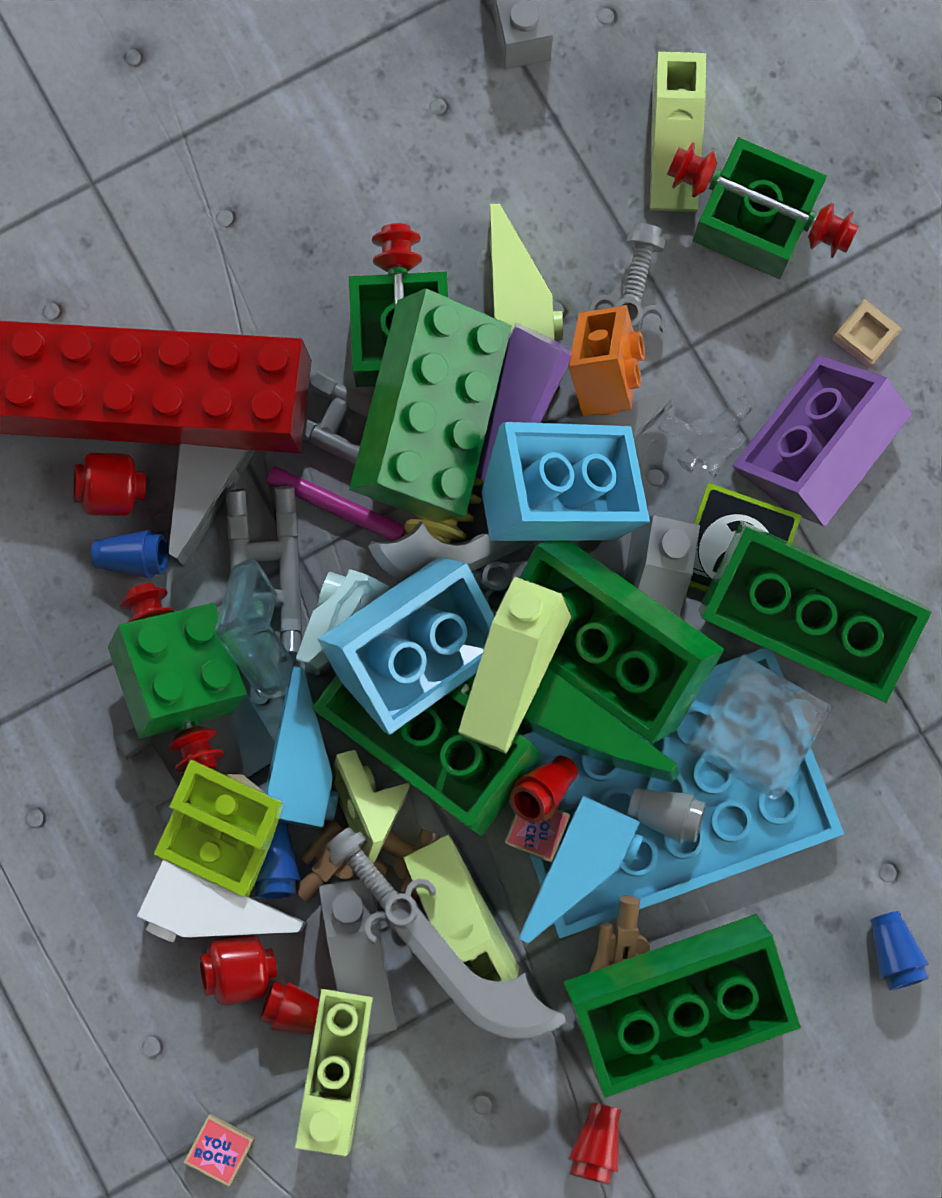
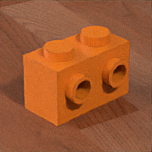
[568,305,645,416]

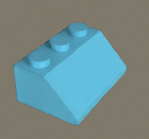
[482,422,650,541]
[317,556,494,735]

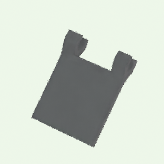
[115,695,275,826]

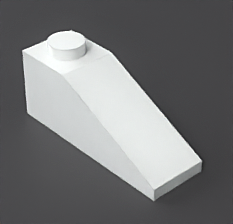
[137,859,307,942]

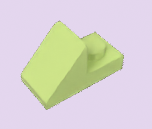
[331,750,410,863]

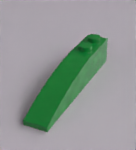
[456,667,679,783]

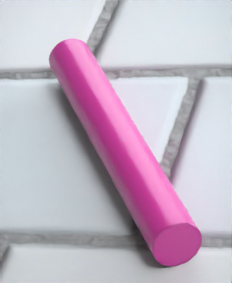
[267,466,406,541]

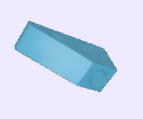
[265,666,339,830]
[518,796,643,943]

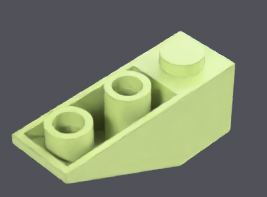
[650,52,706,212]
[404,834,520,982]
[295,989,373,1157]

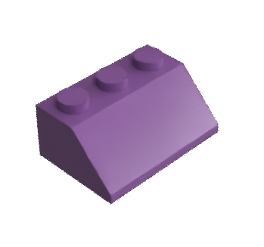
[475,323,572,481]
[732,355,912,527]

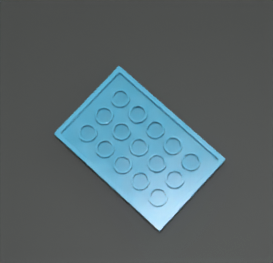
[509,648,844,939]

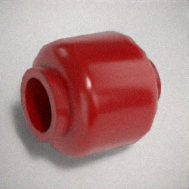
[73,452,146,516]
[199,934,277,1006]

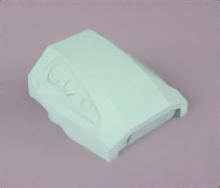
[296,569,390,675]

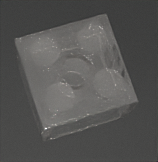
[686,655,833,800]

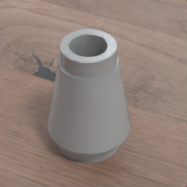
[627,788,706,843]

